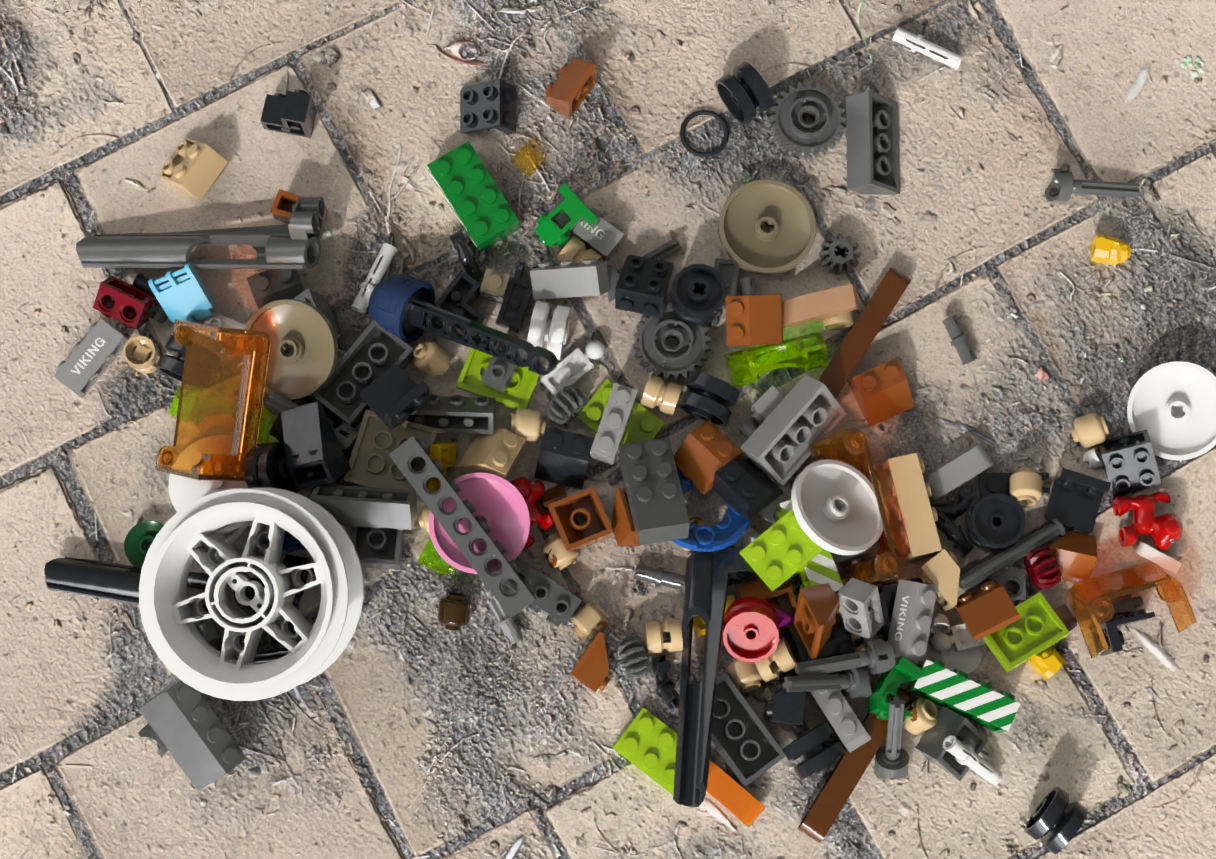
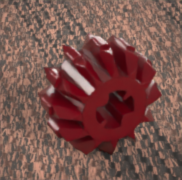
[1023,546,1062,590]

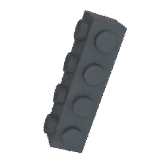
[406,394,496,434]
[310,484,418,530]
[492,556,582,628]

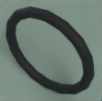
[680,110,729,157]

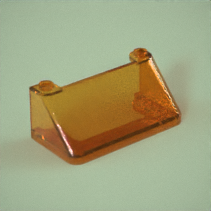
[155,319,271,481]
[809,428,908,586]

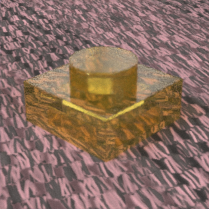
[511,143,545,178]

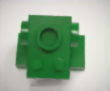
[534,183,600,248]
[868,656,923,722]

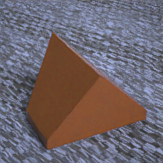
[1048,531,1098,585]

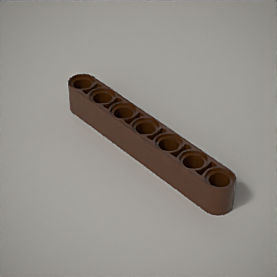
[818,267,912,399]
[798,687,911,843]

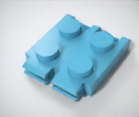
[148,263,215,329]

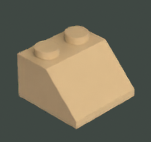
[456,429,526,480]
[913,549,960,612]

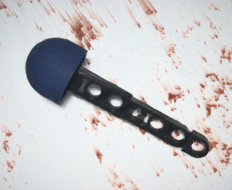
[369,274,558,375]

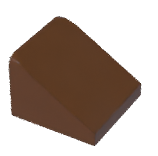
[540,485,568,510]
[1054,604,1077,631]

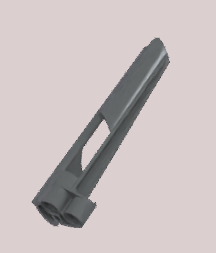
[76,197,325,269]

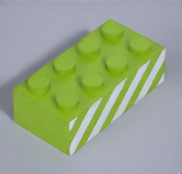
[773,500,843,594]

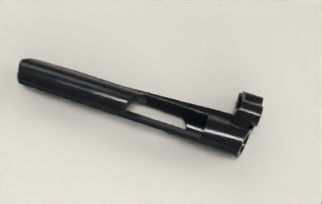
[673,547,756,808]
[44,554,310,628]

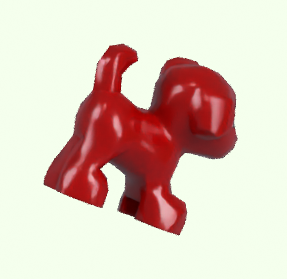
[510,476,555,552]
[1112,491,1183,552]

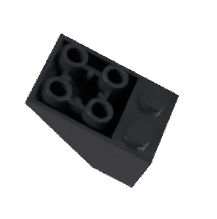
[281,401,351,490]

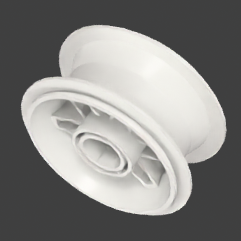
[139,487,364,701]

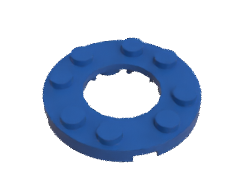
[671,470,752,552]

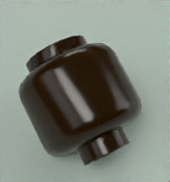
[437,592,471,631]

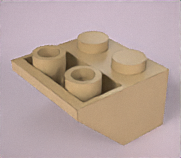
[159,138,228,201]

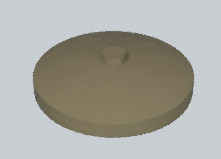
[718,179,816,275]
[241,299,338,399]

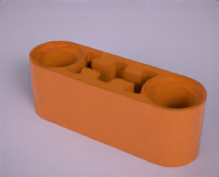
[706,760,765,827]

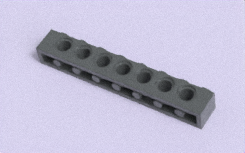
[388,436,537,618]

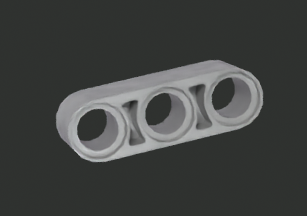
[924,444,994,502]

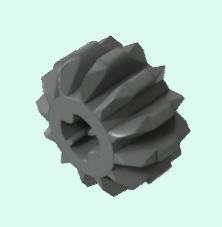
[819,233,861,275]
[545,385,586,427]
[617,635,652,679]

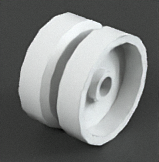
[526,301,571,360]

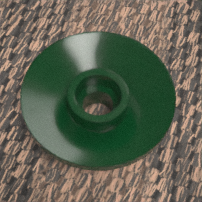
[124,521,164,569]

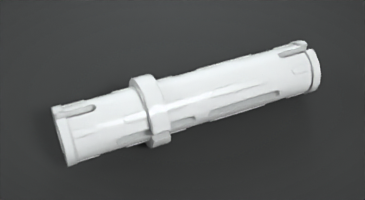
[892,26,963,70]
[351,243,397,314]
[943,735,1002,785]

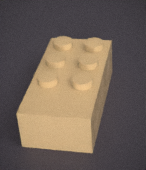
[881,453,942,563]

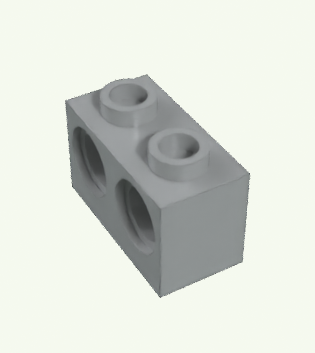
[838,578,884,640]

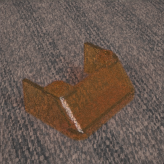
[1068,562,1197,659]

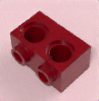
[93,276,155,329]

